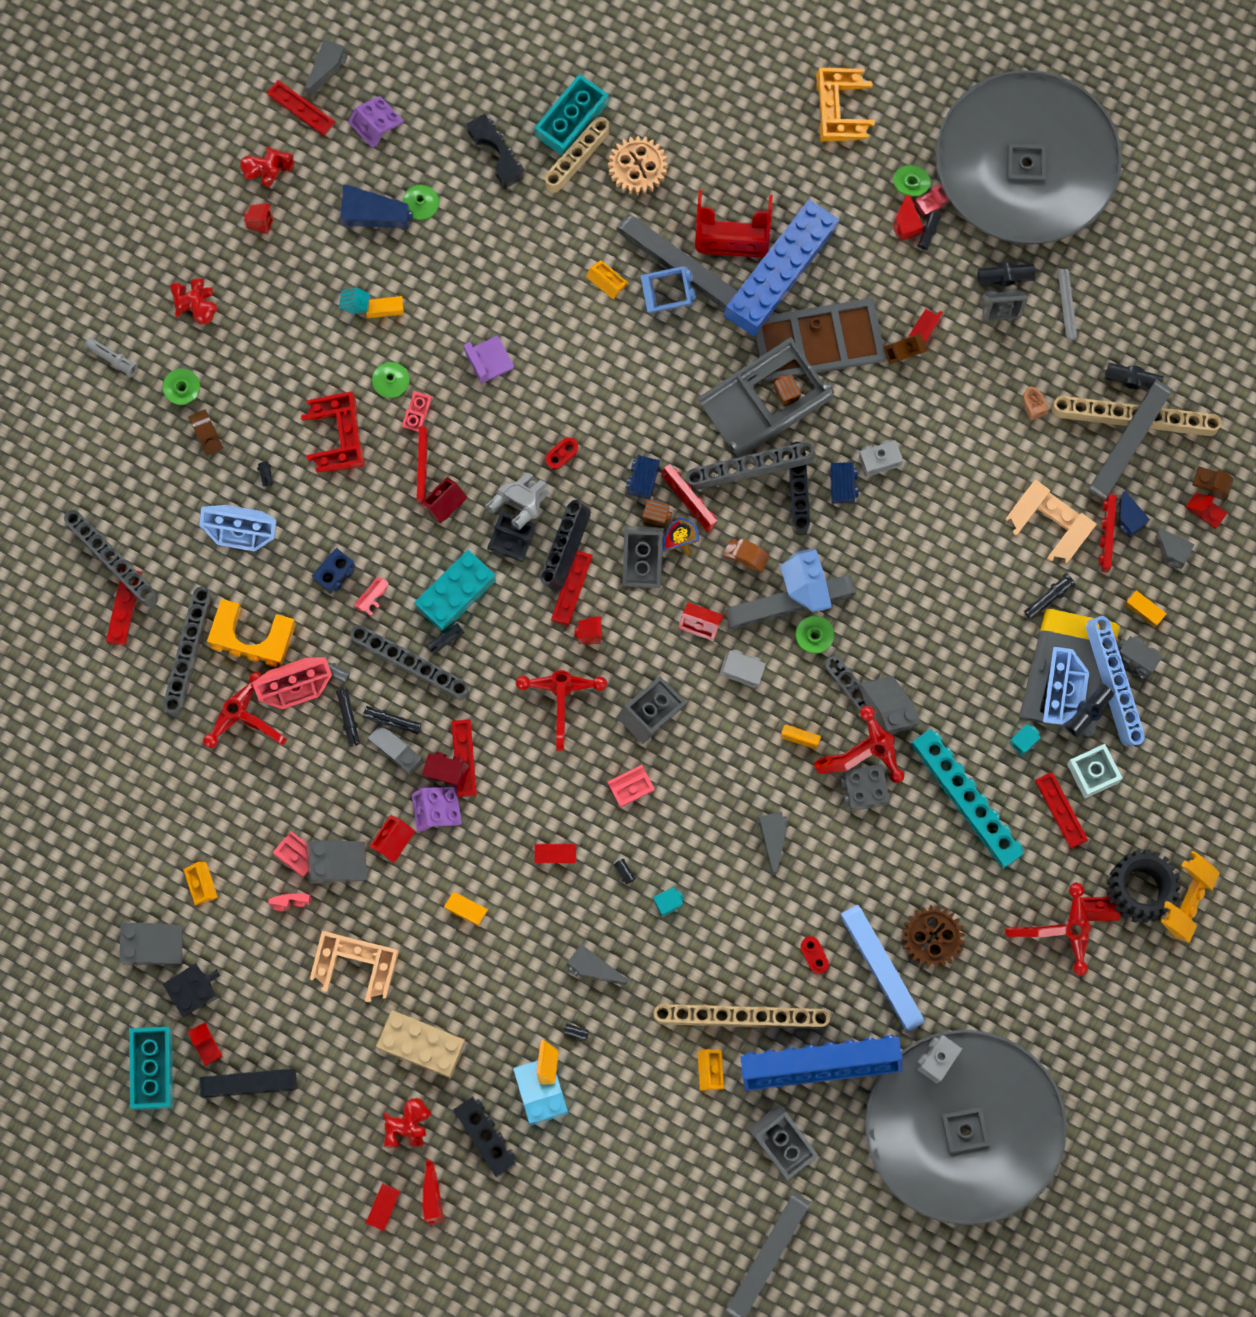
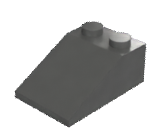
[982,289,1028,321]
[622,526,664,588]
[617,676,687,744]
[859,676,920,735]
[306,840,368,884]
[120,923,183,965]
[748,1104,819,1180]

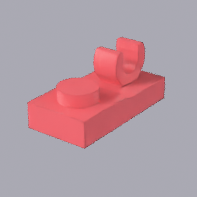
[353,577,389,615]

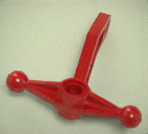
[515,670,608,751]
[203,672,287,748]
[814,706,905,783]
[1004,882,1091,976]

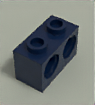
[312,547,355,595]

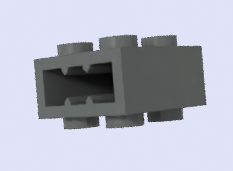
[1118,636,1163,681]
[840,764,890,812]

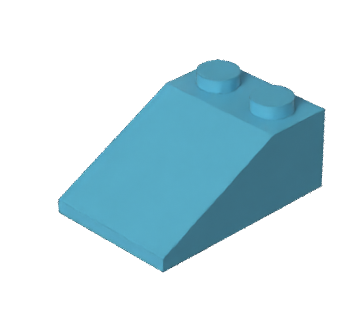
[513,1061,568,1126]

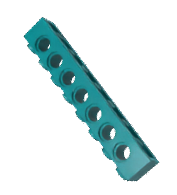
[911,729,1024,870]

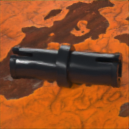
[917,212,941,250]
[427,623,465,655]

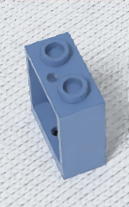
[641,266,696,313]

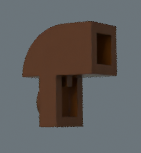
[883,334,927,364]
[188,409,223,456]
[1192,466,1233,501]

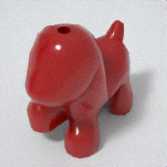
[240,147,295,188]
[170,278,218,325]
[383,1098,431,1148]

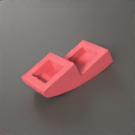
[914,185,950,217]

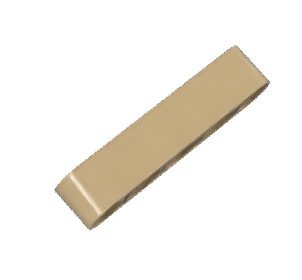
[545,117,609,193]

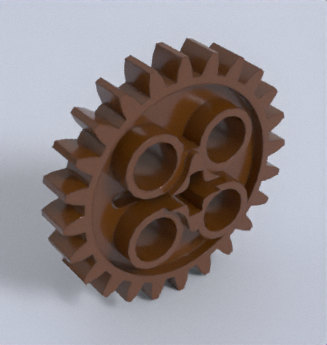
[901,905,965,969]

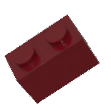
[420,477,468,523]
[422,751,469,788]

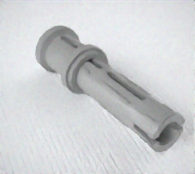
[84,337,139,378]

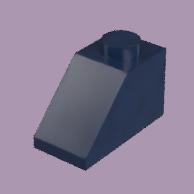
[1118,491,1150,538]

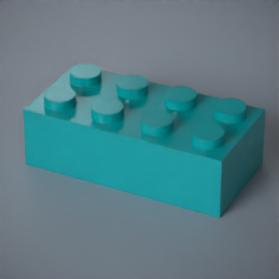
[534,74,609,156]
[414,550,496,632]
[129,1027,173,1111]

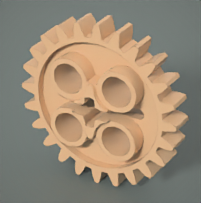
[608,136,668,195]

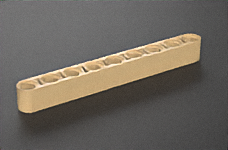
[1052,396,1222,436]
[654,1004,830,1029]

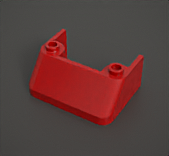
[695,190,773,258]

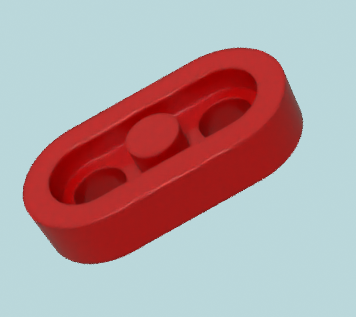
[546,437,578,470]
[800,936,829,974]

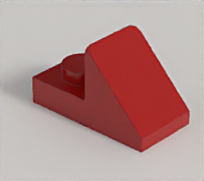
[1185,492,1228,530]
[188,1022,223,1066]

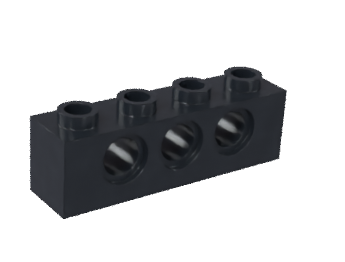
[453,1097,517,1178]

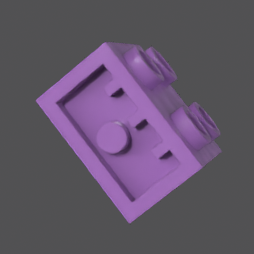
[348,96,404,147]
[463,336,514,384]
[412,787,461,831]

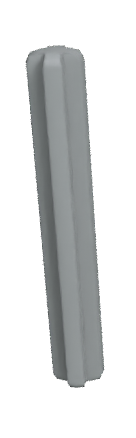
[1058,269,1077,340]

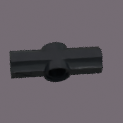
[978,263,1036,286]
[1104,362,1164,390]
[1065,684,1114,738]

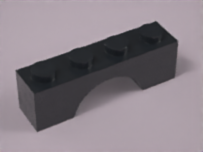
[466,113,524,190]

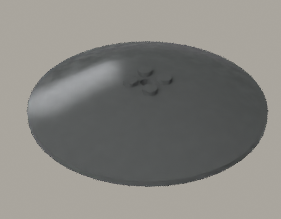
[936,70,1122,244]
[866,1030,1067,1225]

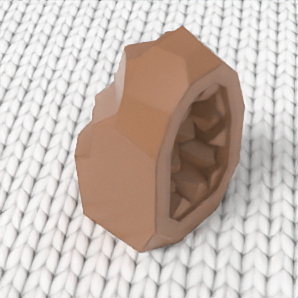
[1023,386,1049,420]

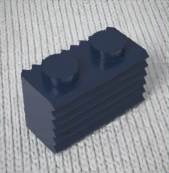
[626,455,660,500]
[830,462,859,504]

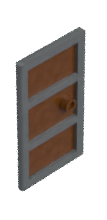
[755,298,886,382]

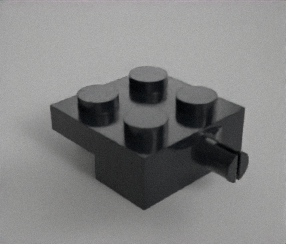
[487,511,537,562]
[162,963,221,1018]

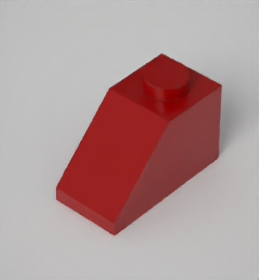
[893,195,923,241]
[244,203,274,234]
[574,616,602,644]

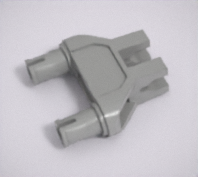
[485,472,550,529]

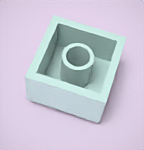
[1067,744,1122,799]

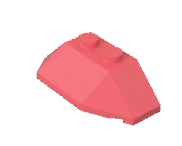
[252,657,332,709]

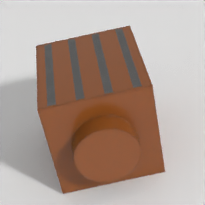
[774,374,801,407]
[642,499,672,528]

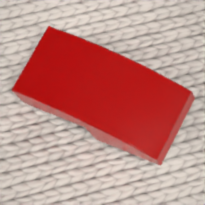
[534,844,577,864]
[365,1183,400,1231]

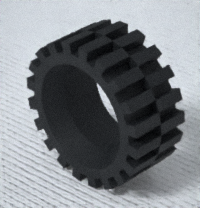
[1106,849,1181,923]

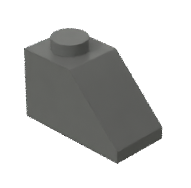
[1155,528,1195,569]

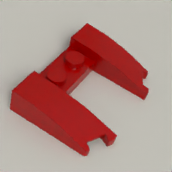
[301,391,365,473]
[422,1160,445,1226]

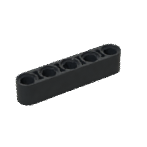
[788,441,810,536]
[540,499,591,592]
[199,1069,297,1098]

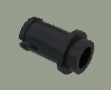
[257,461,274,487]
[614,858,636,885]
[563,1023,589,1042]

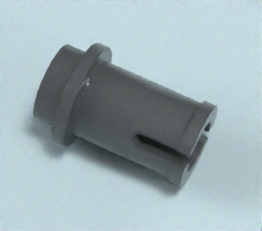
[328,662,350,683]

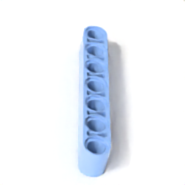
[1086,616,1145,747]
[840,905,925,1032]

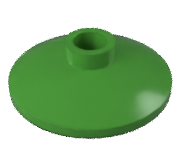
[893,165,930,197]
[402,185,439,220]
[372,362,410,398]
[162,369,200,405]
[796,616,834,654]

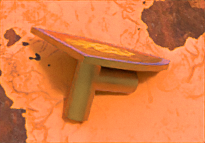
[663,517,700,556]

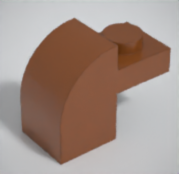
[722,538,770,572]

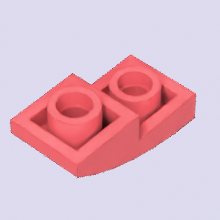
[402,391,433,432]
[268,894,312,912]

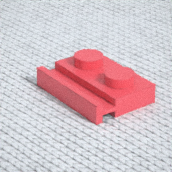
[607,765,655,808]
[273,831,308,878]

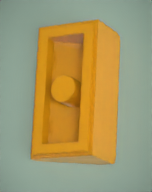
[586,260,628,299]
[366,296,404,318]
[1125,590,1167,628]
[781,725,821,749]
[183,862,217,905]
[444,892,488,927]
[536,1040,559,1084]
[697,1049,724,1091]

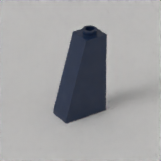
[340,184,413,228]

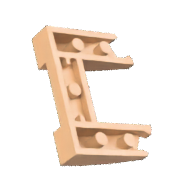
[1006,479,1097,564]
[310,931,400,1002]

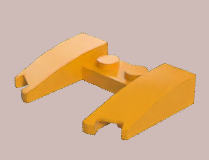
[816,68,875,142]
[1161,851,1220,943]

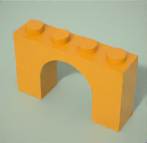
[207,599,296,668]

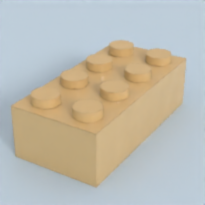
[376,1010,466,1079]

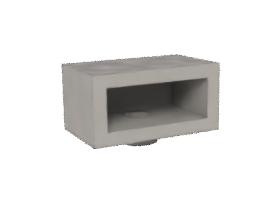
[859,440,903,477]
[719,650,766,688]
[917,1035,962,1083]

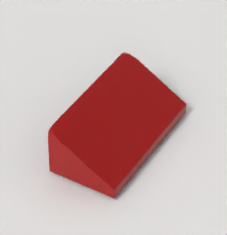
[1081,897,1121,921]

